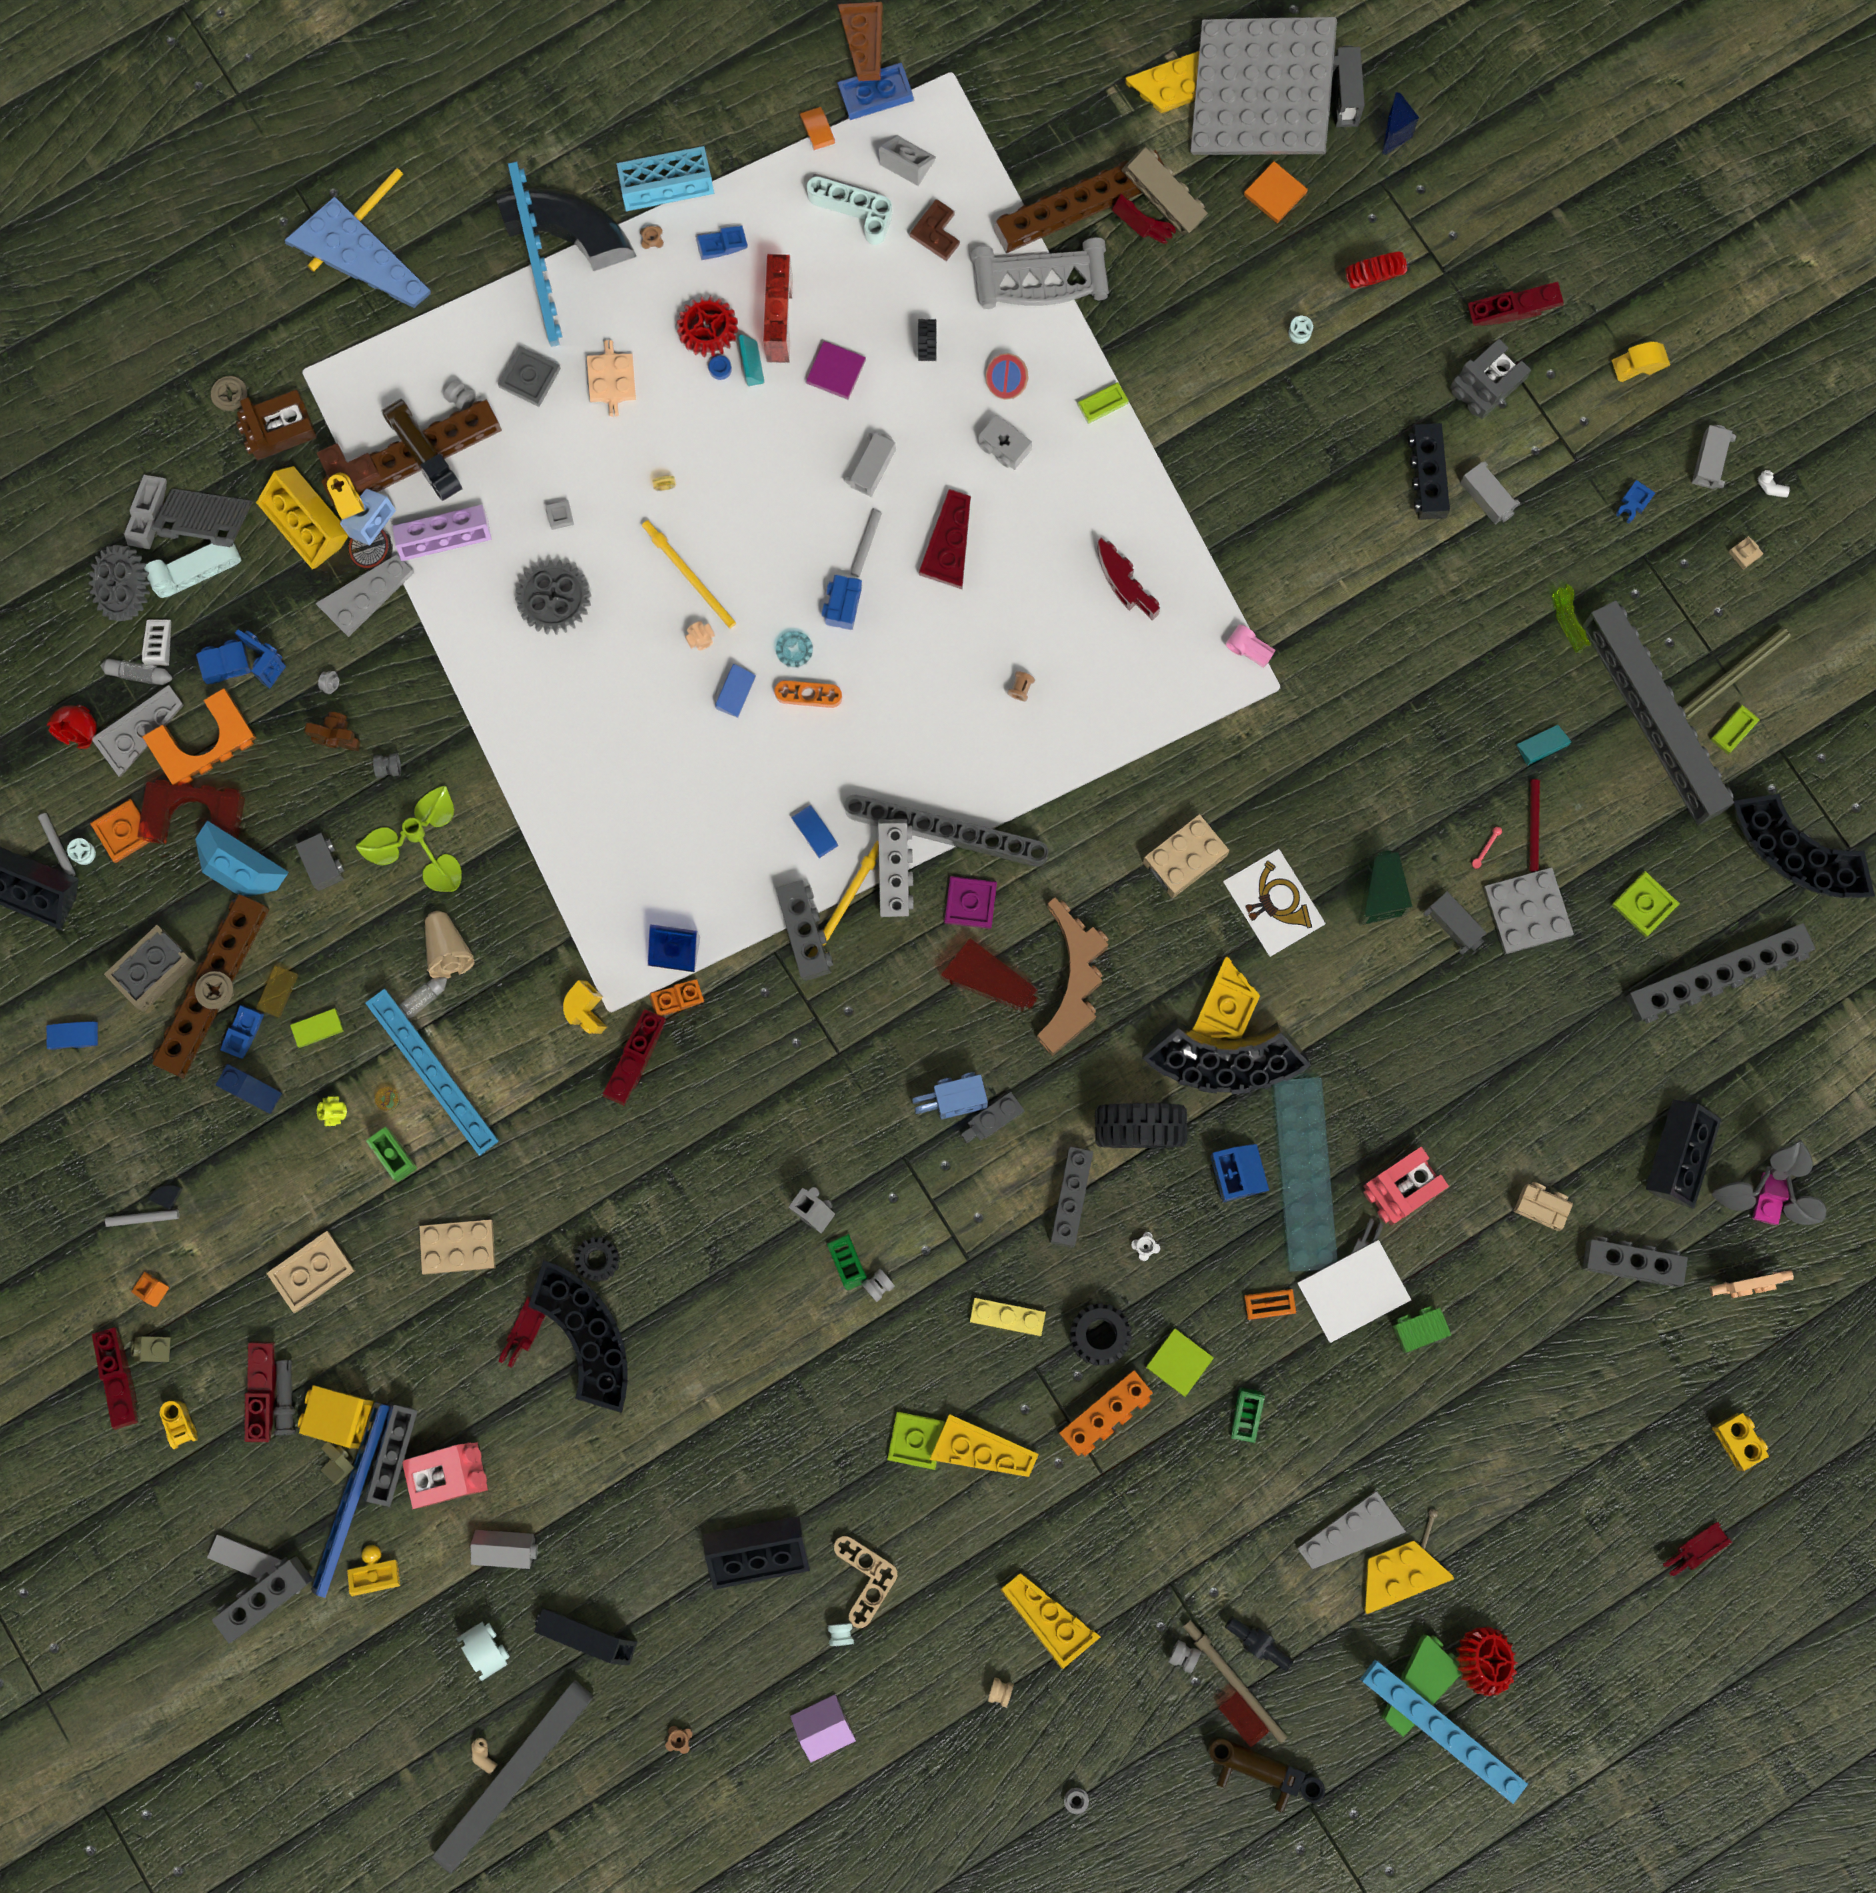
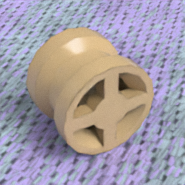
[988,1678,1014,1708]

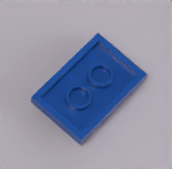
[838,63,914,120]

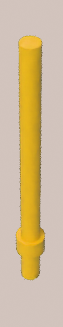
[307,168,403,272]
[642,520,736,629]
[807,841,879,958]

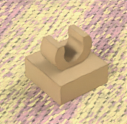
[1729,536,1763,570]

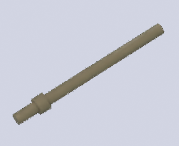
[1183,1620,1287,1743]

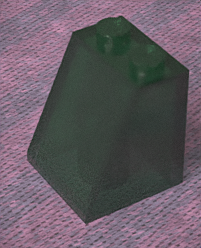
[1358,850,1413,926]

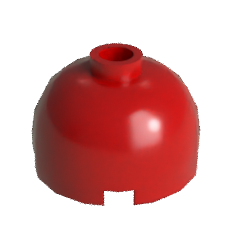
[47,705,96,749]

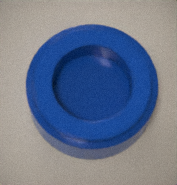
[709,355,732,380]

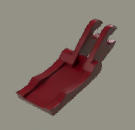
[1112,193,1176,244]
[498,1296,546,1368]
[1663,1522,1732,1576]

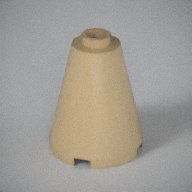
[425,911,474,979]

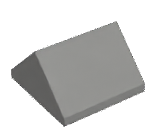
[879,136,936,186]

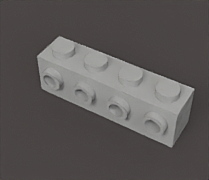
[878,819,914,917]

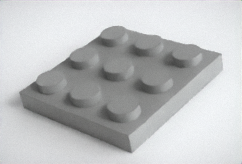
[1483,868,1574,955]

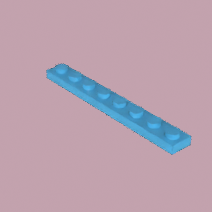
[508,162,562,347]
[366,989,499,1156]
[1360,1660,1528,1804]

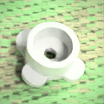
[1131,1232,1160,1261]

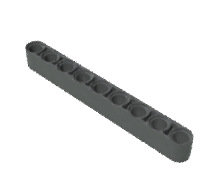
[844,795,1048,867]
[432,1680,594,1874]

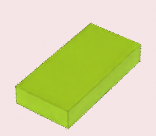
[1077,382,1129,424]
[1710,705,1760,755]
[290,1008,344,1048]

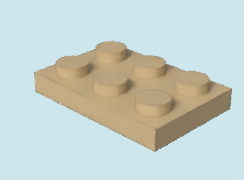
[419,1220,496,1275]
[267,1231,355,1313]

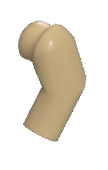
[471,1738,498,1775]

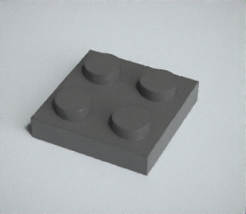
[498,346,561,407]

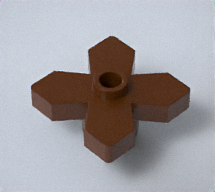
[304,712,361,751]

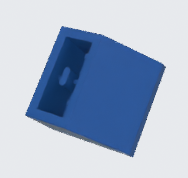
[1210,1144,1269,1203]

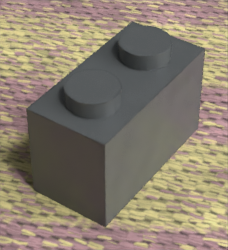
[295,833,345,891]

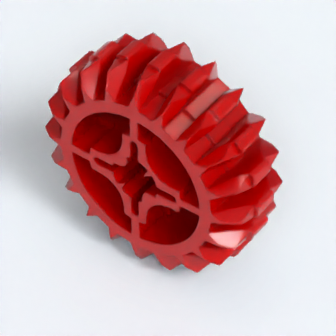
[1345,251,1408,289]
[677,295,738,358]
[1456,1627,1518,1696]

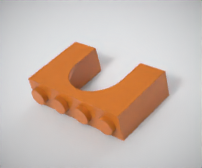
[142,689,256,787]

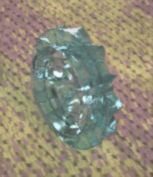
[776,631,813,668]

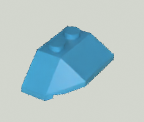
[195,821,289,897]

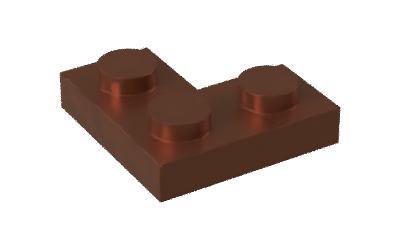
[910,199,960,262]
[317,443,379,490]

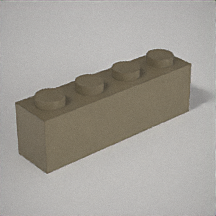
[1121,147,1208,235]

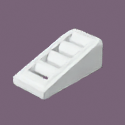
[142,620,171,666]

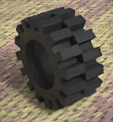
[918,319,937,361]
[574,1237,620,1282]

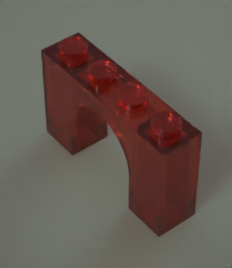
[763,254,793,363]
[137,780,245,844]

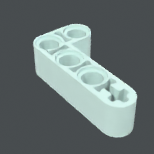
[807,177,892,245]
[143,542,241,598]

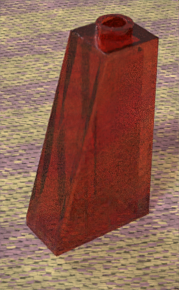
[941,938,1038,1012]

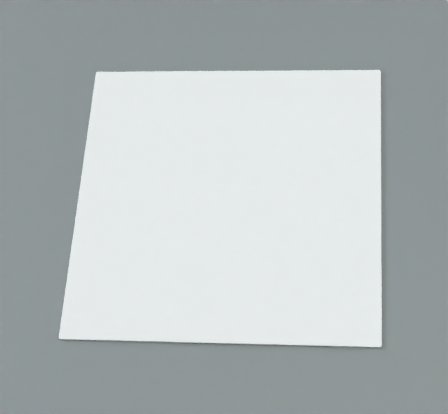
[303,72,1280,1013]

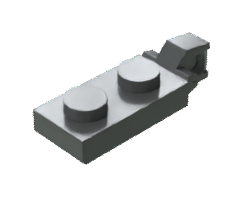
[961,1092,1025,1143]

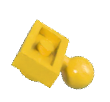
[347,1545,400,1596]

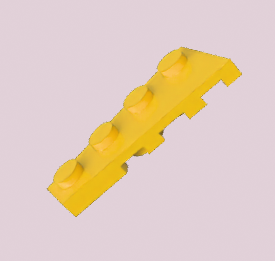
[929,1414,1039,1477]
[1000,1573,1100,1669]

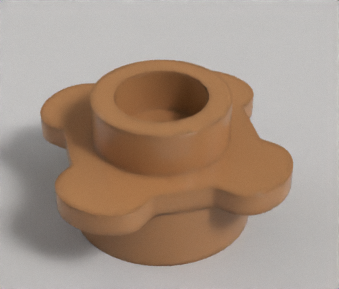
[640,226,664,249]
[665,1726,692,1754]

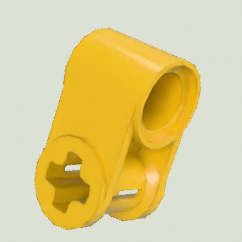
[327,472,365,520]
[160,1400,198,1449]

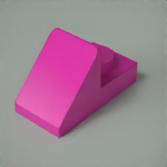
[1752,1172,1789,1225]

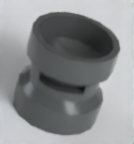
[373,753,401,778]

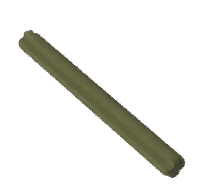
[1683,628,1791,720]

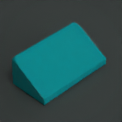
[739,335,764,386]
[1516,725,1571,765]

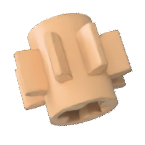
[685,622,715,651]

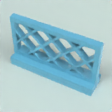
[617,146,714,211]

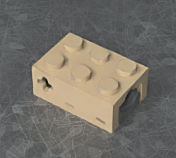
[1143,814,1230,899]

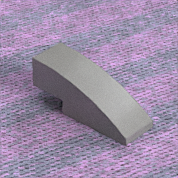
[124,475,167,549]

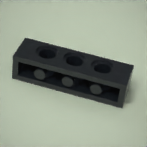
[1408,423,1450,520]

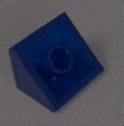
[1382,92,1419,155]
[648,924,700,972]

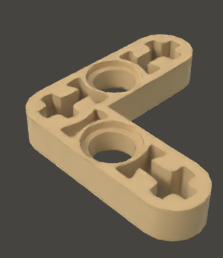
[834,1536,898,1628]

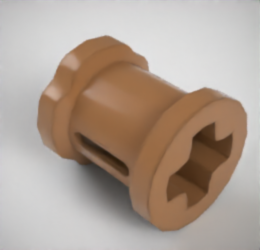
[1007,671,1035,701]

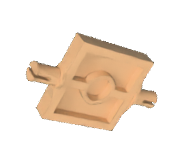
[587,340,636,417]
[1709,1270,1793,1298]

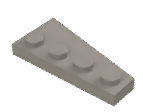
[316,554,415,637]
[92,685,184,778]
[1297,1491,1406,1569]

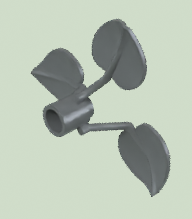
[1712,1140,1826,1225]

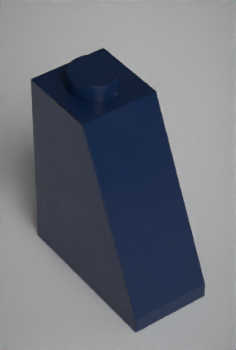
[216,1064,282,1114]

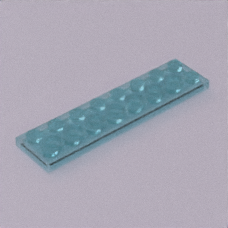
[1273,1078,1337,1272]

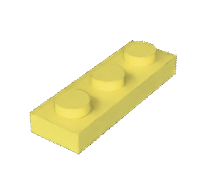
[970,1298,1046,1336]

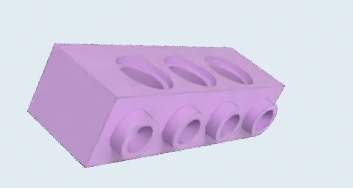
[393,504,492,561]

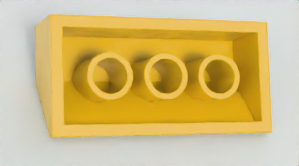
[256,466,348,569]

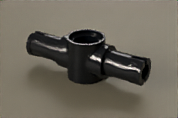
[1225,1616,1294,1671]

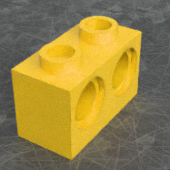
[1712,1413,1769,1471]

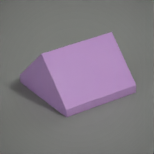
[790,1695,856,1762]

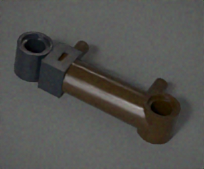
[381,398,462,501]
[1207,1737,1325,1813]

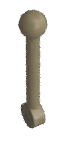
[1421,1509,1438,1550]

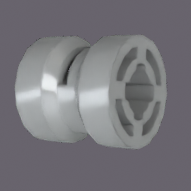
[444,380,476,411]
[862,1268,895,1302]
[1168,1640,1201,1674]

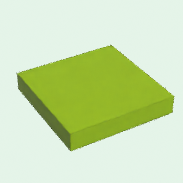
[1612,871,1680,937]
[1146,1329,1214,1397]
[887,1412,945,1470]

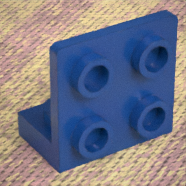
[235,629,286,689]

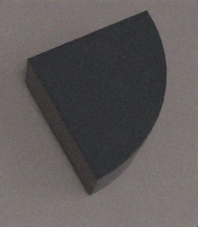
[149,1186,182,1210]

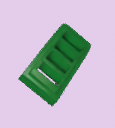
[827,1234,868,1290]
[1231,1387,1265,1443]

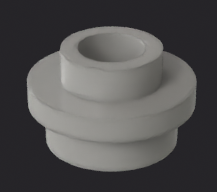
[318,671,339,694]
[1064,1788,1089,1814]

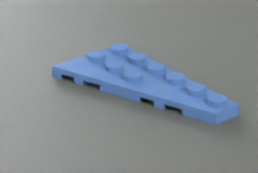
[285,197,431,308]

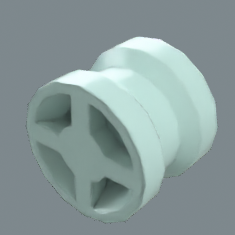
[1288,316,1313,344]
[67,838,96,865]
[828,1623,854,1646]

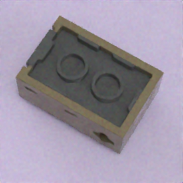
[104,925,196,1012]

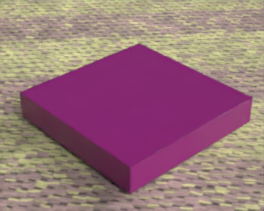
[806,341,866,400]
[945,876,997,929]

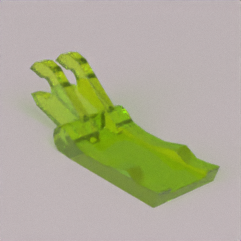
[1553,584,1591,653]

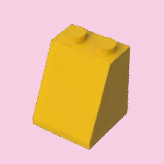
[298,1386,374,1449]

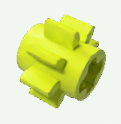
[317,1096,347,1126]

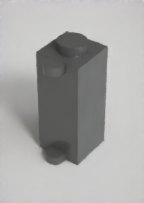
[1423,891,1486,955]

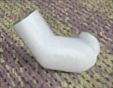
[1758,470,1790,498]

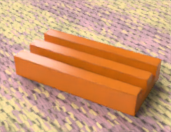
[1244,1289,1296,1320]

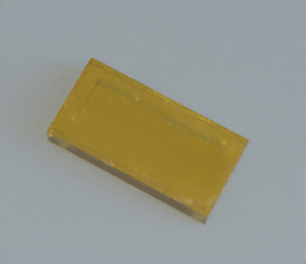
[256,965,298,1018]

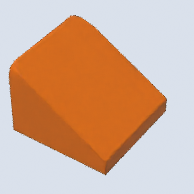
[131,1272,169,1307]

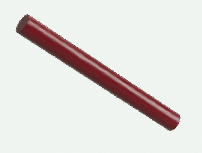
[1529,779,1540,873]

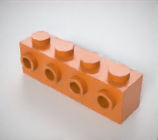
[1058,1371,1153,1457]

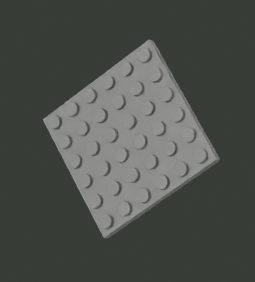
[1191,17,1337,155]

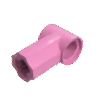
[1225,624,1275,668]

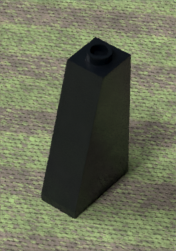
[534,1608,638,1666]

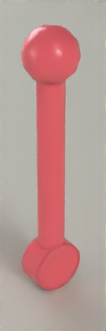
[1472,827,1502,869]

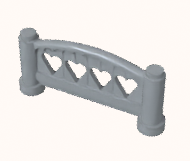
[971,238,1109,309]

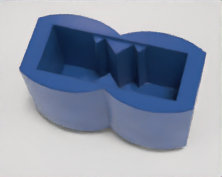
[196,640,251,684]

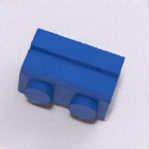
[822,575,862,630]

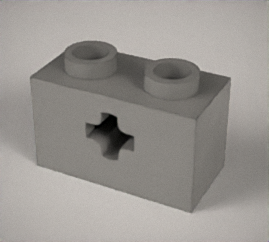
[979,415,1032,470]

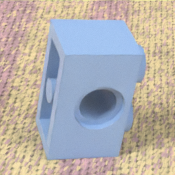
[340,489,396,545]

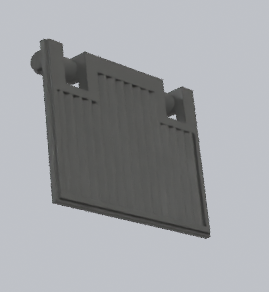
[152,489,252,547]

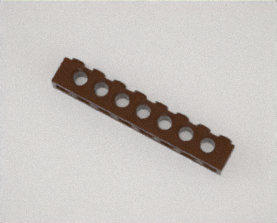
[994,150,1164,254]
[321,399,502,510]
[152,894,269,1079]

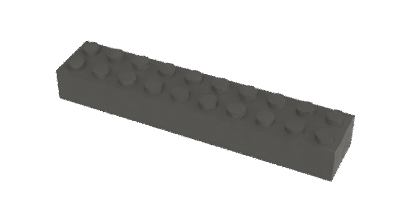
[1582,600,1734,826]

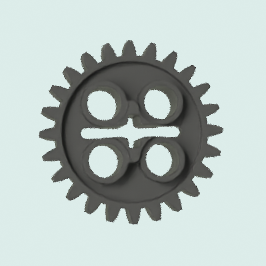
[89,545,150,621]
[515,560,592,635]

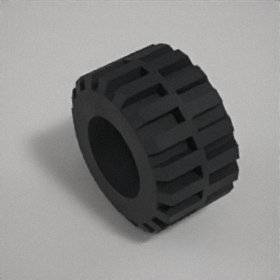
[1070,1303,1132,1366]

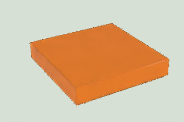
[1244,161,1308,224]
[90,799,156,863]

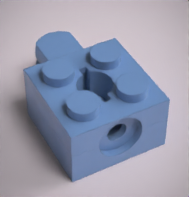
[912,1072,988,1120]

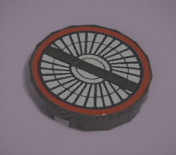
[348,528,393,571]

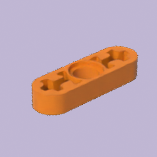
[775,681,842,708]

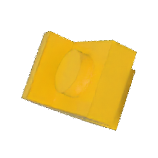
[1612,342,1670,382]
[563,980,607,1034]

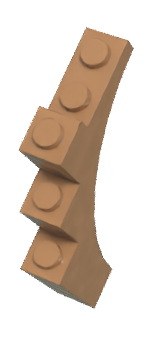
[1037,898,1109,1056]

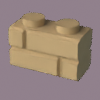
[1514,1182,1573,1231]

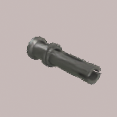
[273,1360,296,1436]

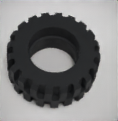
[1095,1103,1187,1148]

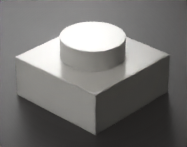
[546,500,574,530]

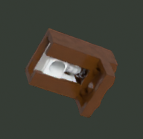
[236,390,317,461]

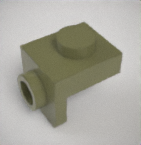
[131,1337,170,1362]
[321,1442,354,1485]

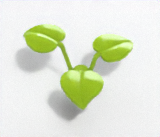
[356,786,462,892]

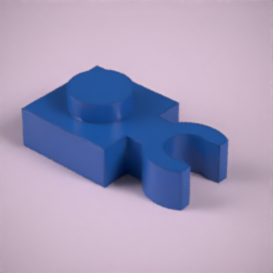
[1616,480,1655,524]

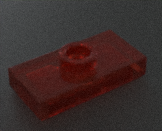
[1218,1691,1270,1747]

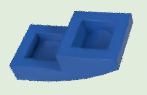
[696,226,748,260]
[791,805,839,858]
[220,1005,264,1059]
[46,1022,98,1050]

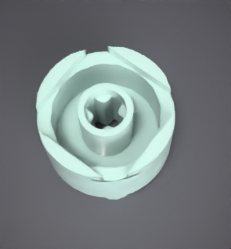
[456,1622,510,1681]

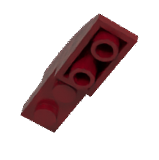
[1468,281,1564,326]
[1097,538,1160,621]
[603,1009,666,1106]
[92,1327,139,1430]
[245,1341,277,1442]

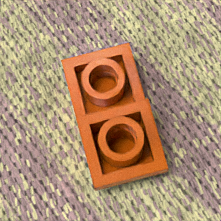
[800,107,835,150]
[649,979,704,1016]

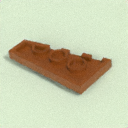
[838,2,883,81]

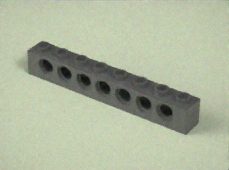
[1625,923,1815,1024]

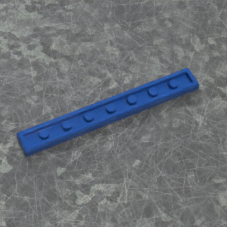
[311,1402,390,1598]

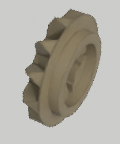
[211,376,248,412]
[195,971,234,1009]

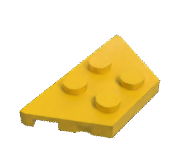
[1125,51,1200,113]
[1193,957,1260,1039]
[1364,1541,1454,1614]

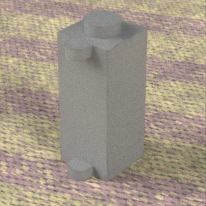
[1692,425,1736,489]
[844,433,896,497]
[1460,462,1520,524]
[788,1187,835,1233]
[471,1530,538,1569]

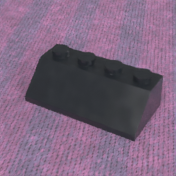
[0,847,79,930]
[1646,1099,1721,1209]
[703,1516,810,1590]

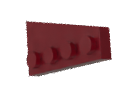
[919,489,971,590]

